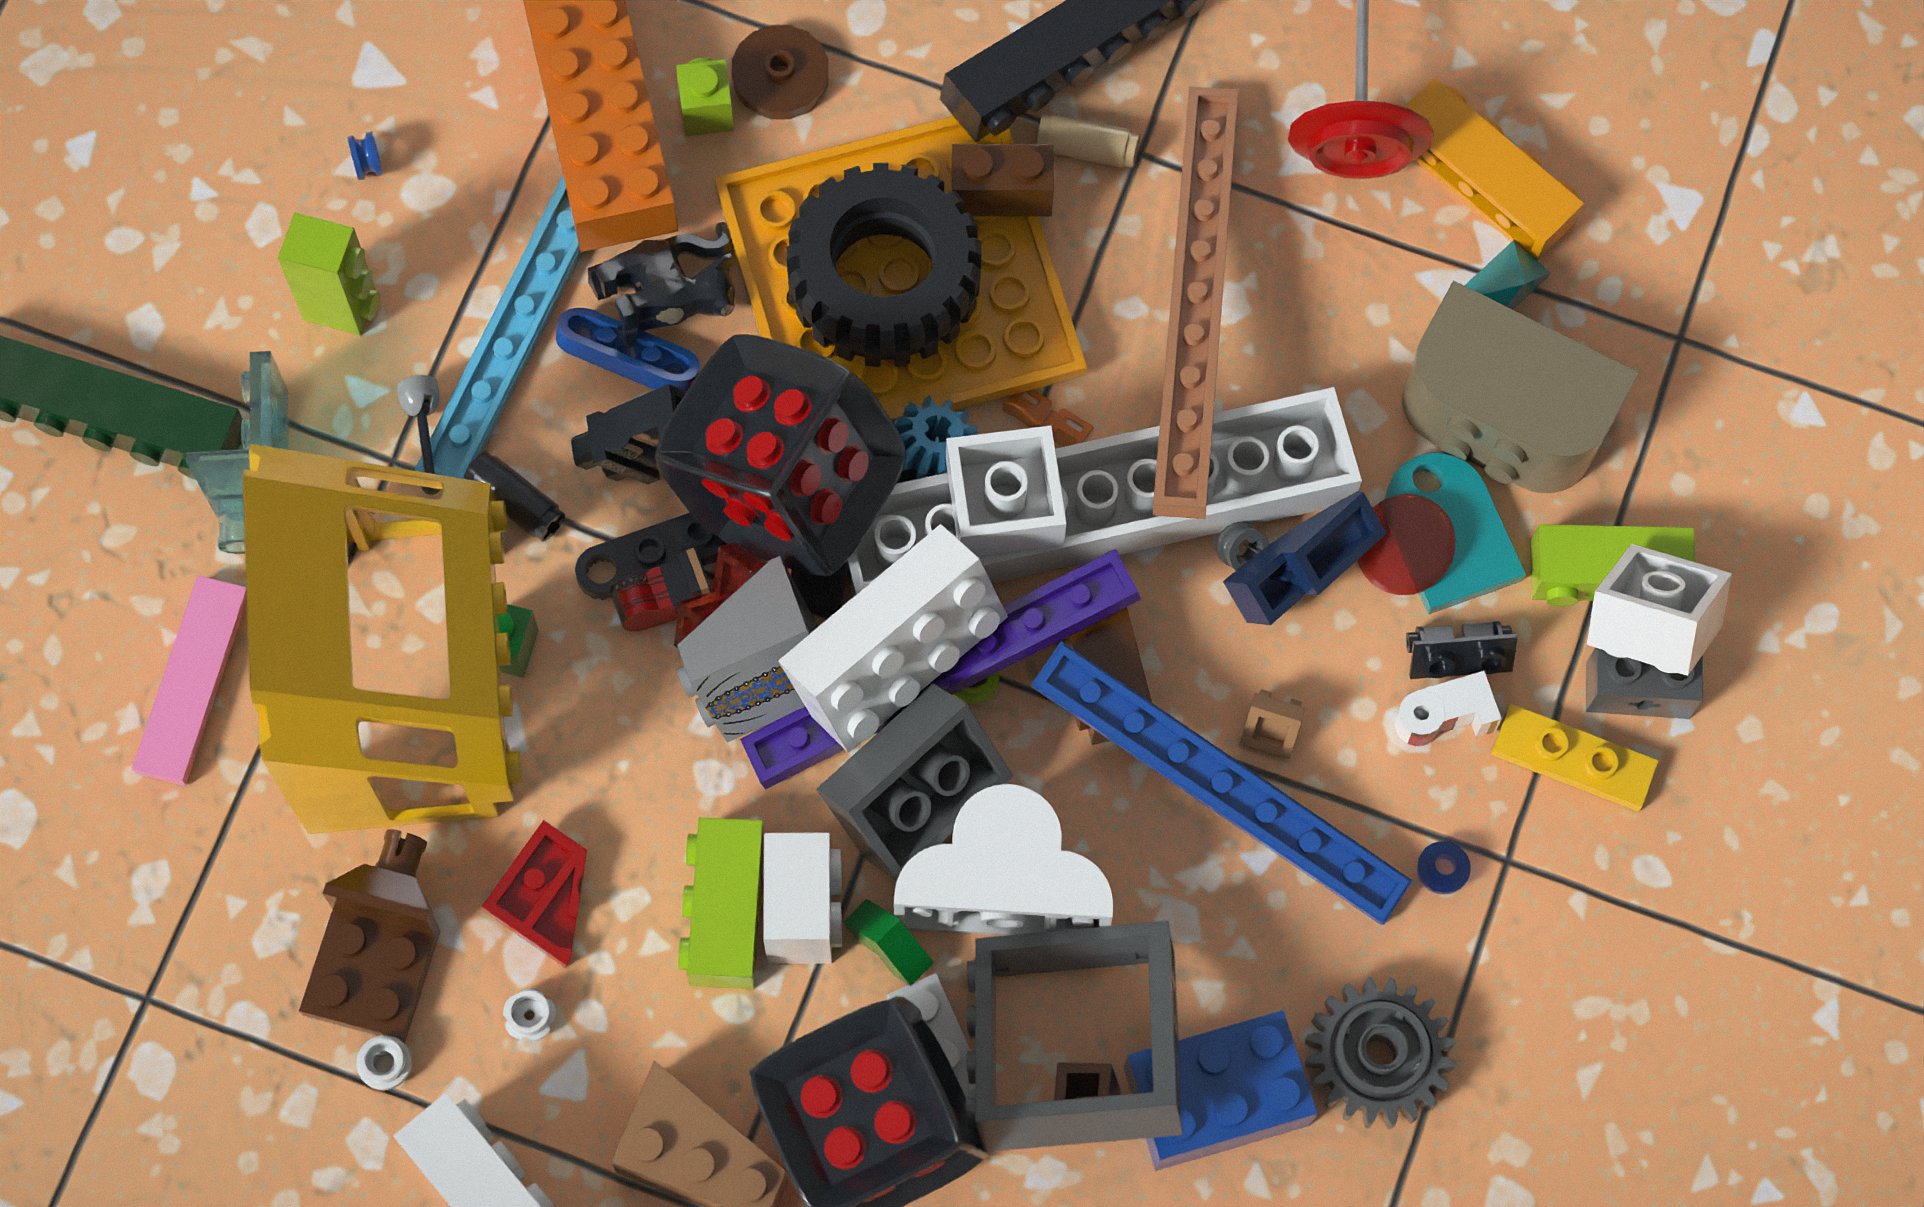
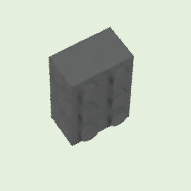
[816,683,1013,881]

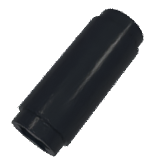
[464,451,565,542]

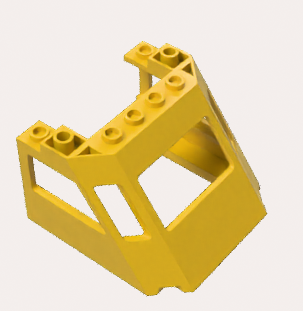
[242,444,522,834]

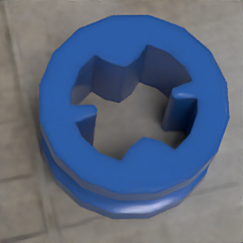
[347,131,383,180]

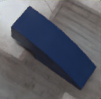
[1223,492,1387,625]

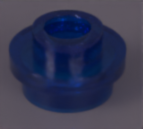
[1417,841,1471,895]

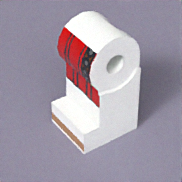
[1395,671,1502,746]

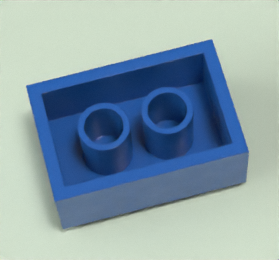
[1124,1010,1317,1171]

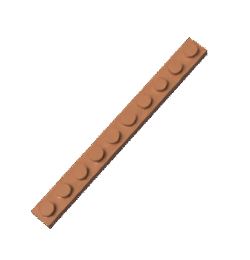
[1153,86,1239,519]

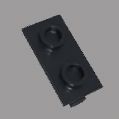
[1406,621,1518,679]

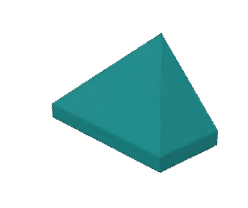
[1464,240,1550,310]

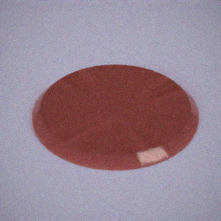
[1357,494,1456,595]

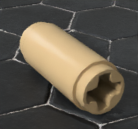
[1036,113,1140,168]

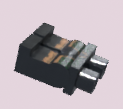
[571,384,687,484]

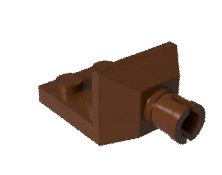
[299,829,441,1043]

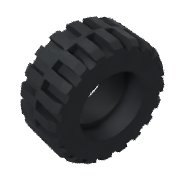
[786,163,982,367]

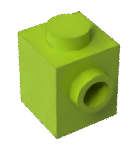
[676,58,734,136]

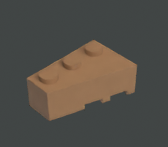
[611,1060,788,1207]

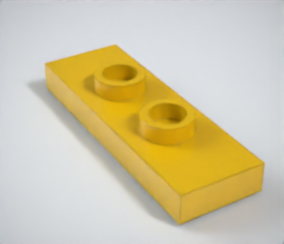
[1490,703,1659,812]

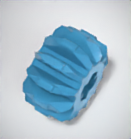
[894,395,978,479]

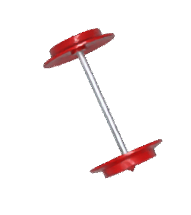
[1288,0,1434,179]

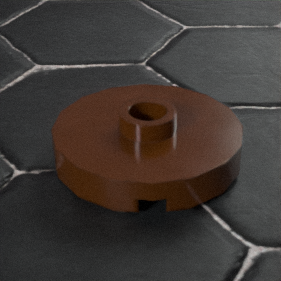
[732,25,829,119]

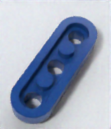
[556,308,700,391]

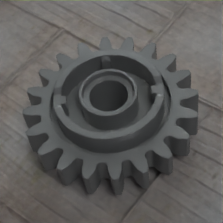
[1304,977,1456,1129]

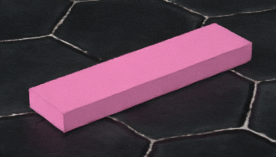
[132,575,247,786]

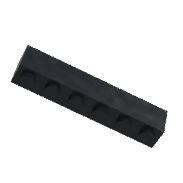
[940,0,1207,142]

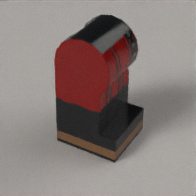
[610,547,716,631]

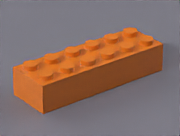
[523,0,678,252]

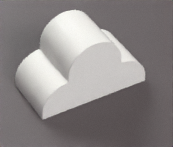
[894,784,1113,936]

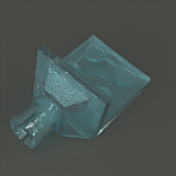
[186,351,288,554]

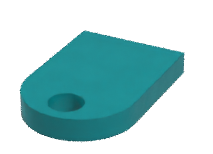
[1384,453,1526,615]

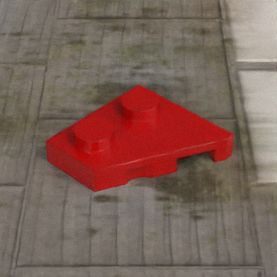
[481,820,587,968]

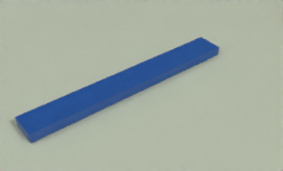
[1030,641,1413,925]

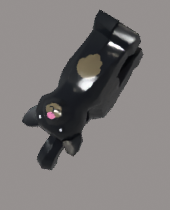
[587,222,735,348]

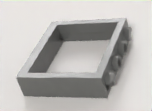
[966,921,1183,1152]

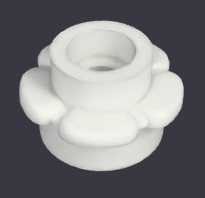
[503,988,556,1041]

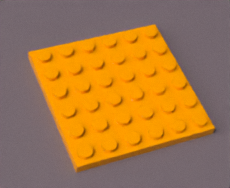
[714,116,1087,423]

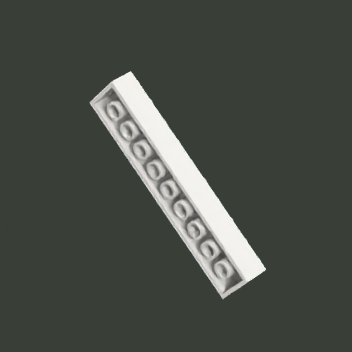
[845,387,1362,597]

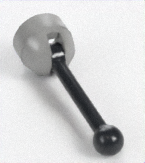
[397,375,441,495]

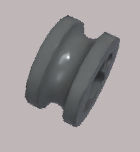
[1216,522,1269,571]

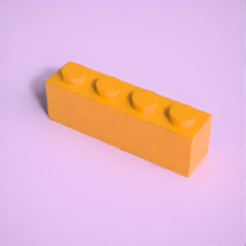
[1404,77,1584,261]

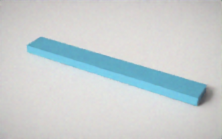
[415,175,583,479]

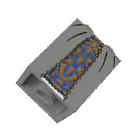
[677,556,818,742]

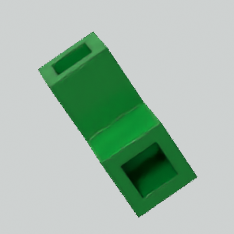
[843,898,934,986]

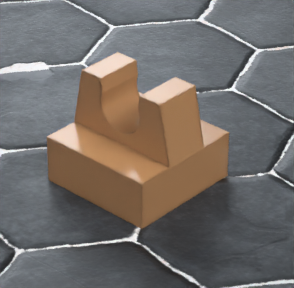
[1239,689,1306,759]

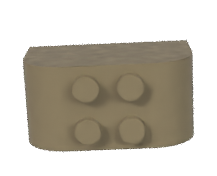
[1402,280,1639,493]

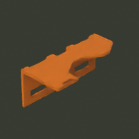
[1002,390,1094,447]

